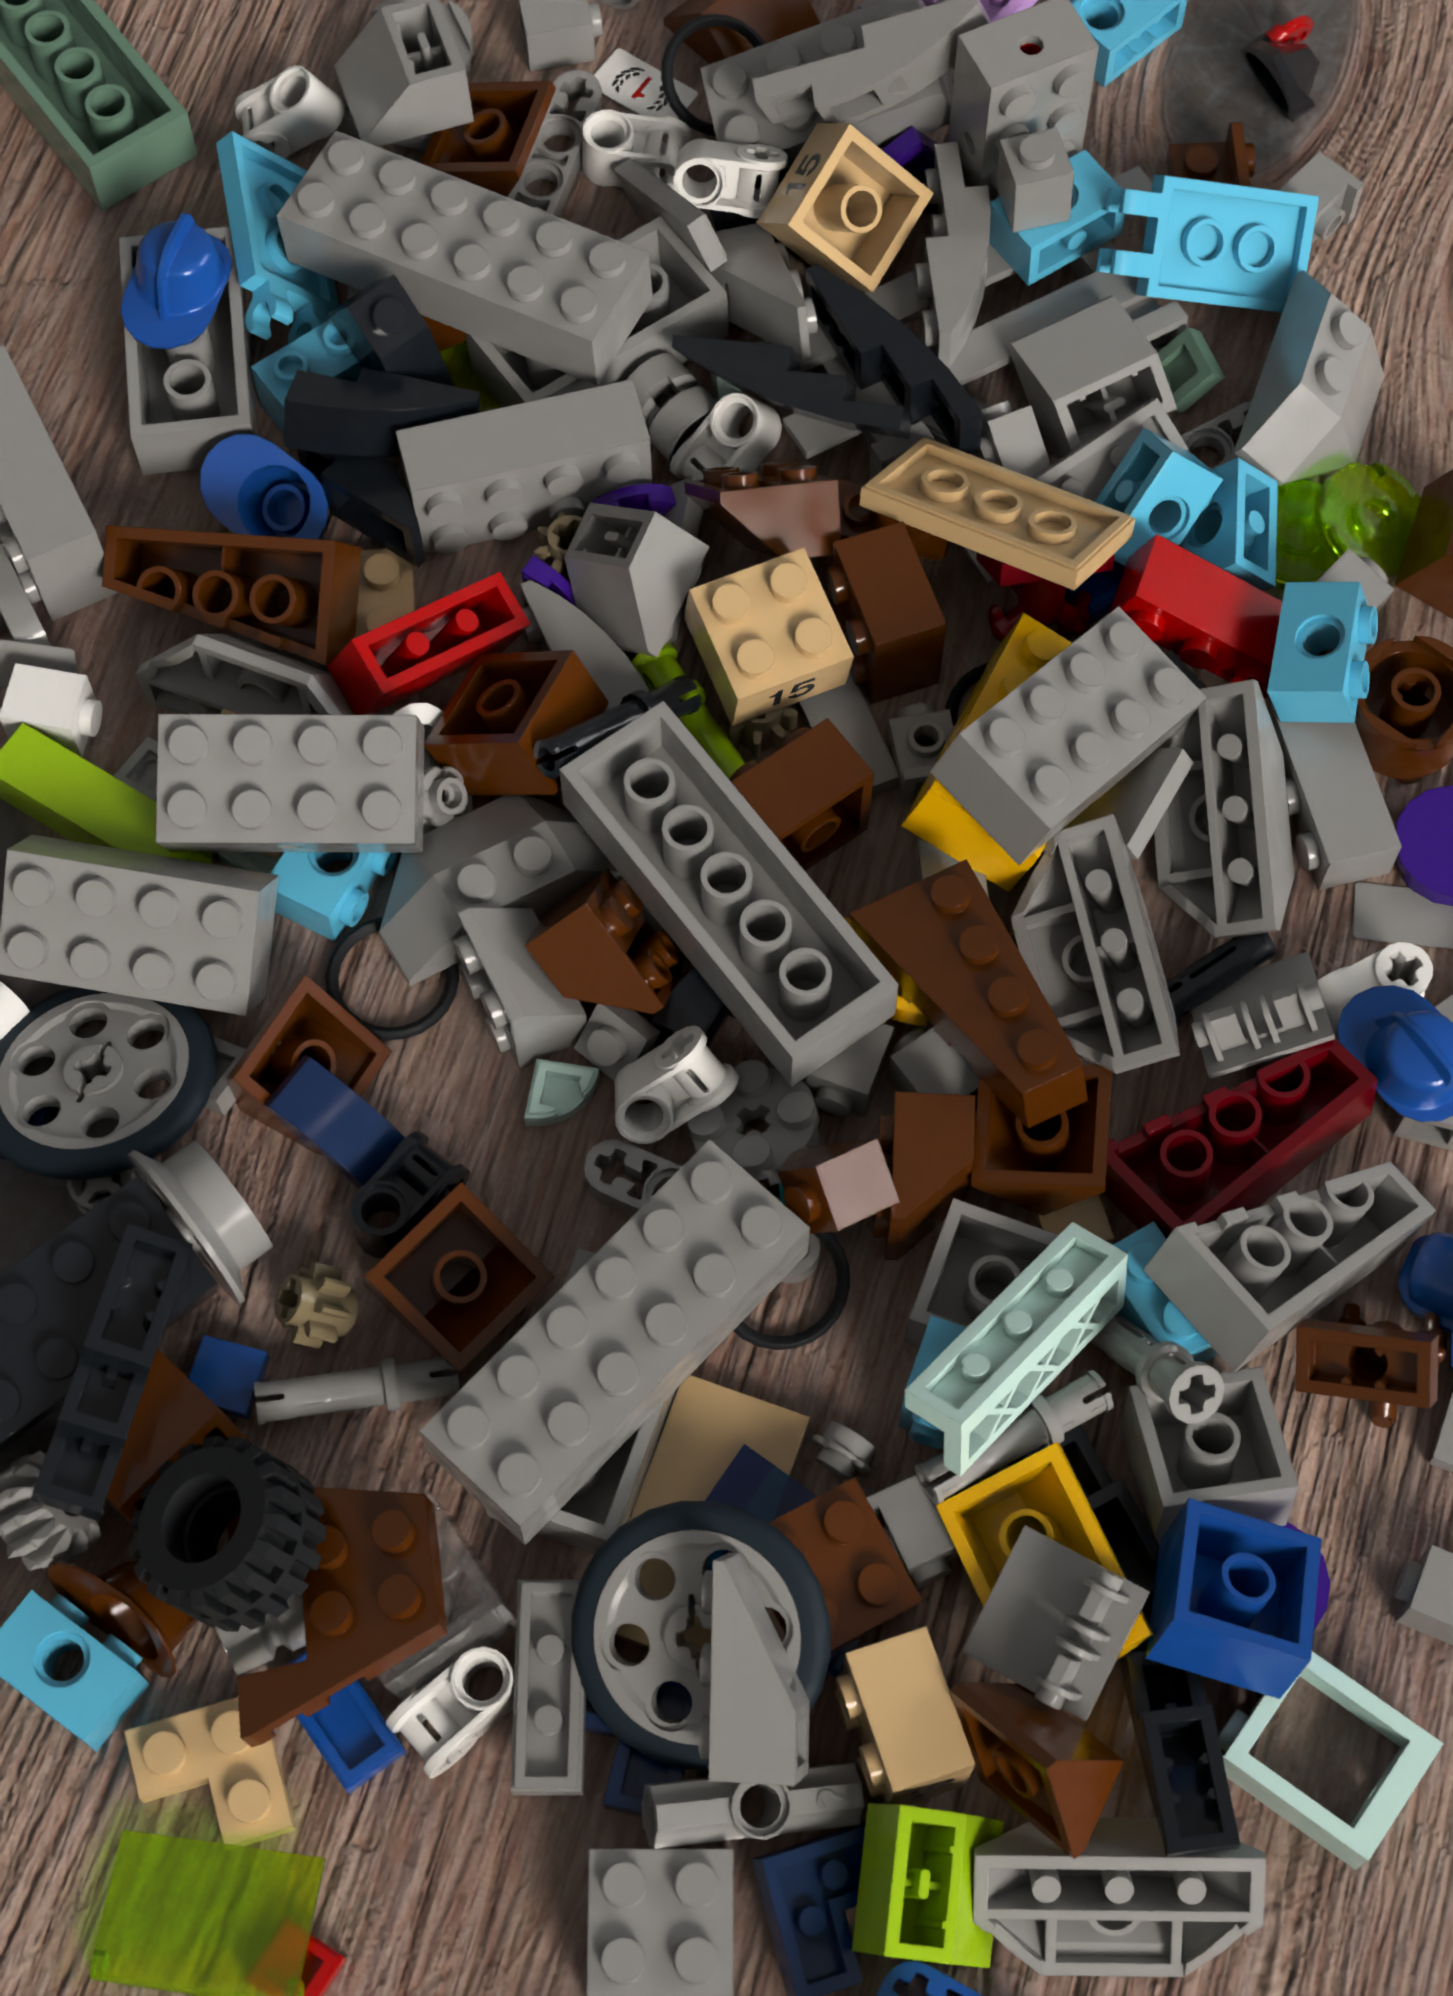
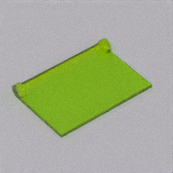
[90,1830,326,1996]

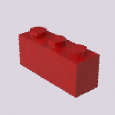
[1109,534,1282,699]
[327,572,531,715]

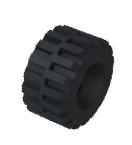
[129,1435,326,1632]

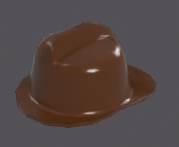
[47,1561,198,1678]

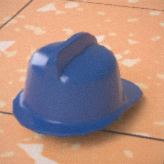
[121,212,233,349]
[200,434,328,539]
[1337,985,1453,1122]
[1398,1232,1453,1369]

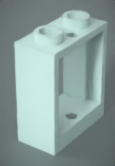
[1218,1651,1444,1870]

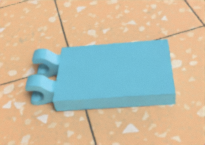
[216,131,339,344]
[1096,174,1319,313]

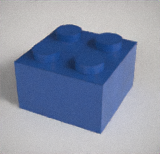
[1145,1498,1322,1699]

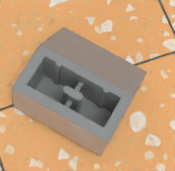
[334,0,474,147]
[1007,296,1177,456]
[564,503,710,657]
[453,907,587,1069]

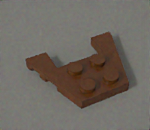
[227,1487,448,1747]

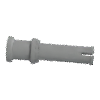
[1089,1313,1225,1424]

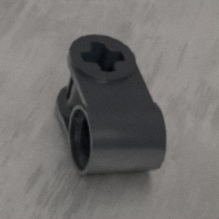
[350,1130,470,1258]

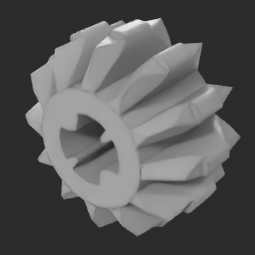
[0,1451,104,1571]

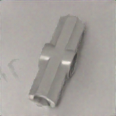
[641,1762,864,1849]

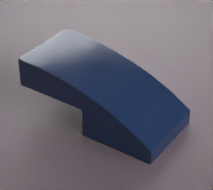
[264,1055,405,1189]

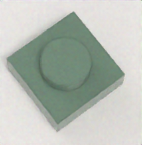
[1158,327,1225,413]

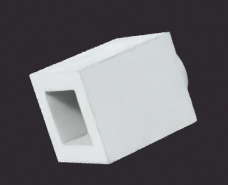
[0,663,102,757]

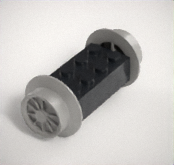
[0,1140,273,1475]

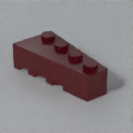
[1103,1039,1378,1239]

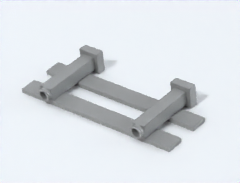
[757,166,1188,480]

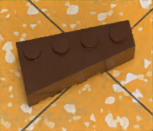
[102,525,362,666]
[849,859,1088,1128]

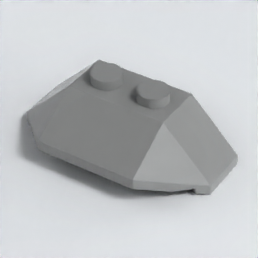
[1234,270,1384,486]
[136,634,353,715]
[1154,679,1294,939]
[379,795,624,987]
[1011,814,1180,1074]
[973,1817,1266,1977]

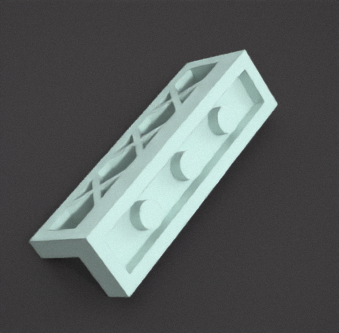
[905,1222,1128,1477]

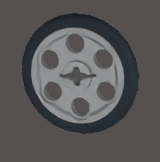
[0,987,217,1181]
[571,1501,831,1770]

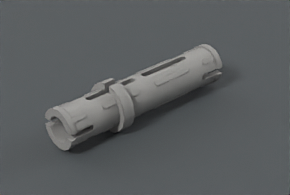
[254,1357,460,1425]
[915,1370,1114,1505]

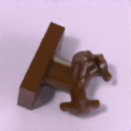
[1296,1303,1447,1428]

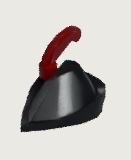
[1241,15,1320,123]

